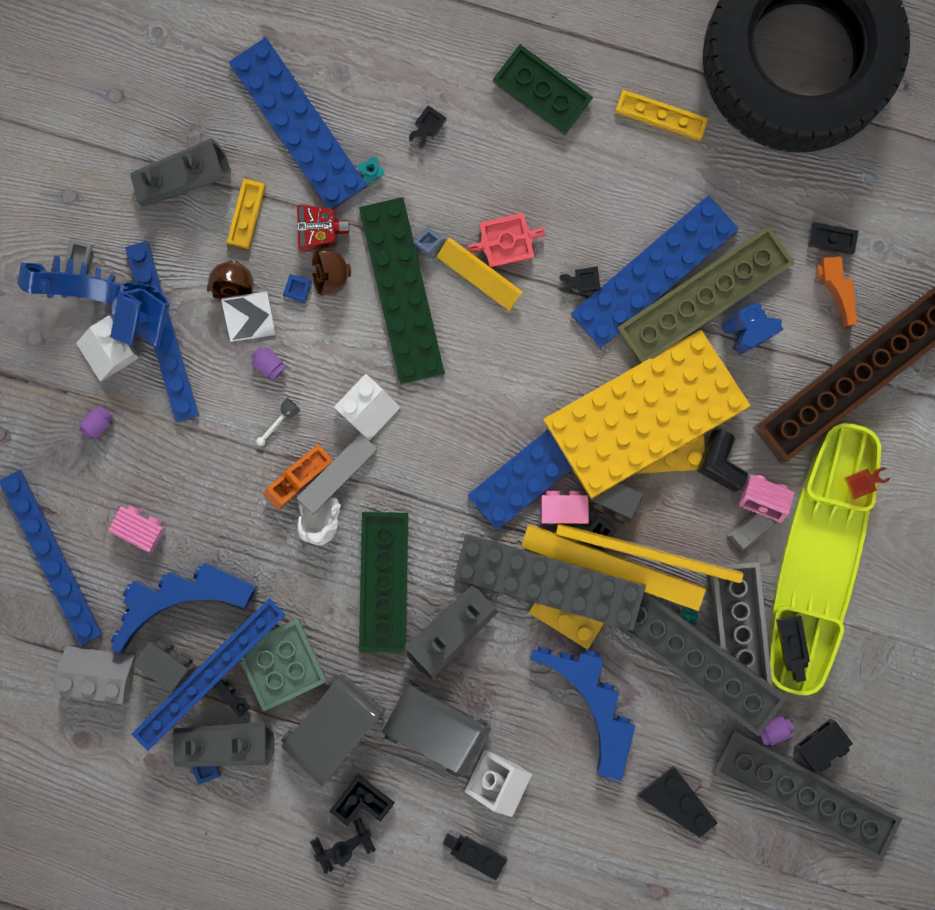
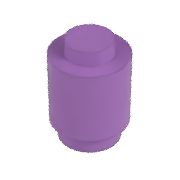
[251,347,286,380]
[79,406,113,439]
[760,716,794,746]

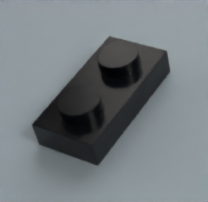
[808,222,859,255]

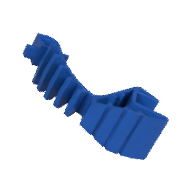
[17,256,170,346]

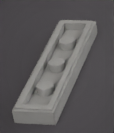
[296,433,377,515]

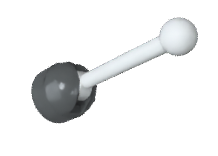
[256,398,301,446]

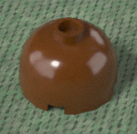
[312,250,351,296]
[207,260,254,301]

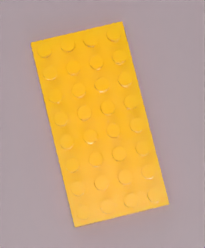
[543,330,751,499]

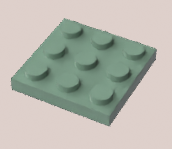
[240,618,328,712]

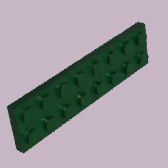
[359,197,445,385]

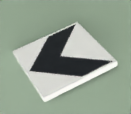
[221,292,276,342]

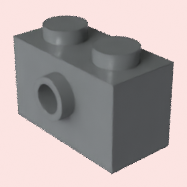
[589,483,643,524]

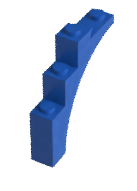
[111,563,258,653]
[530,646,635,781]

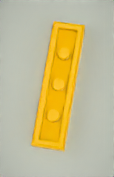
[615,89,709,141]
[437,238,523,311]

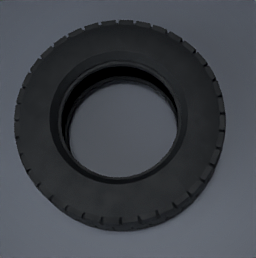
[703,0,910,153]

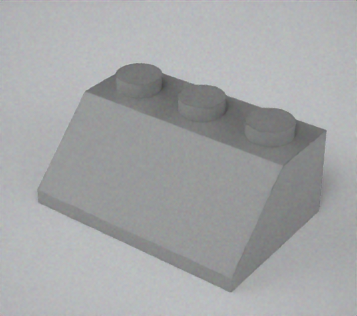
[53,646,136,704]

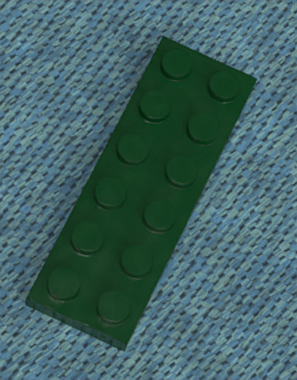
[359,512,409,653]

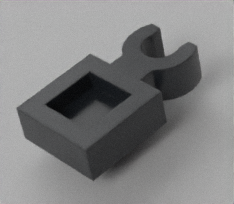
[409,105,447,149]
[559,266,601,294]

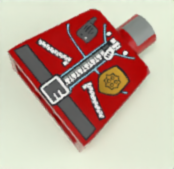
[297,205,350,253]

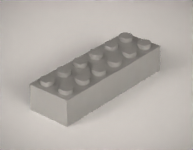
[709,562,772,685]

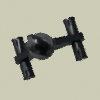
[310,817,376,874]

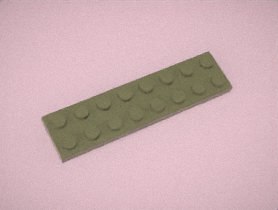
[617,226,795,363]

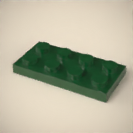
[493,44,593,135]

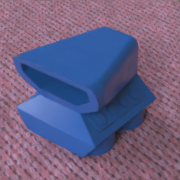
[721,303,784,355]

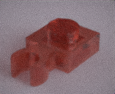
[844,467,890,499]

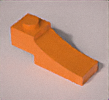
[816,257,857,329]
[263,444,333,511]

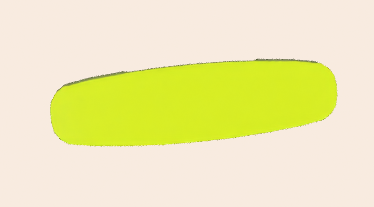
[768,423,881,695]

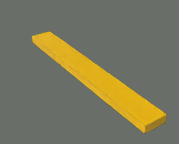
[521,524,707,611]
[556,524,743,583]

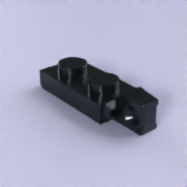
[776,614,810,683]
[199,664,251,717]
[443,833,507,880]

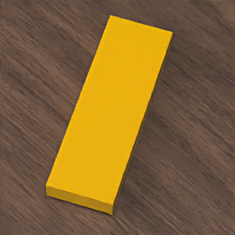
[226,178,266,251]

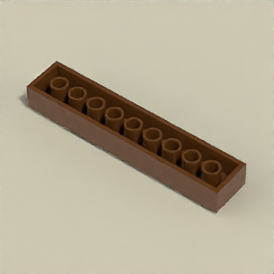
[752,286,935,464]

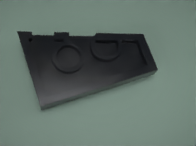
[637,766,718,838]

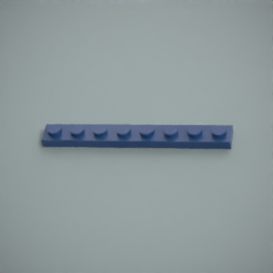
[125,241,199,422]
[0,470,103,645]
[131,598,286,751]

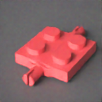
[468,213,546,268]

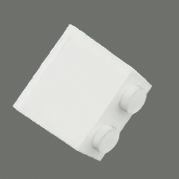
[76,315,140,382]
[334,374,401,441]
[464,749,532,817]

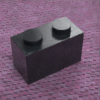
[794,719,853,773]

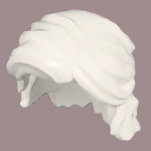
[297,497,341,545]

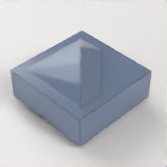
[413,227,445,259]

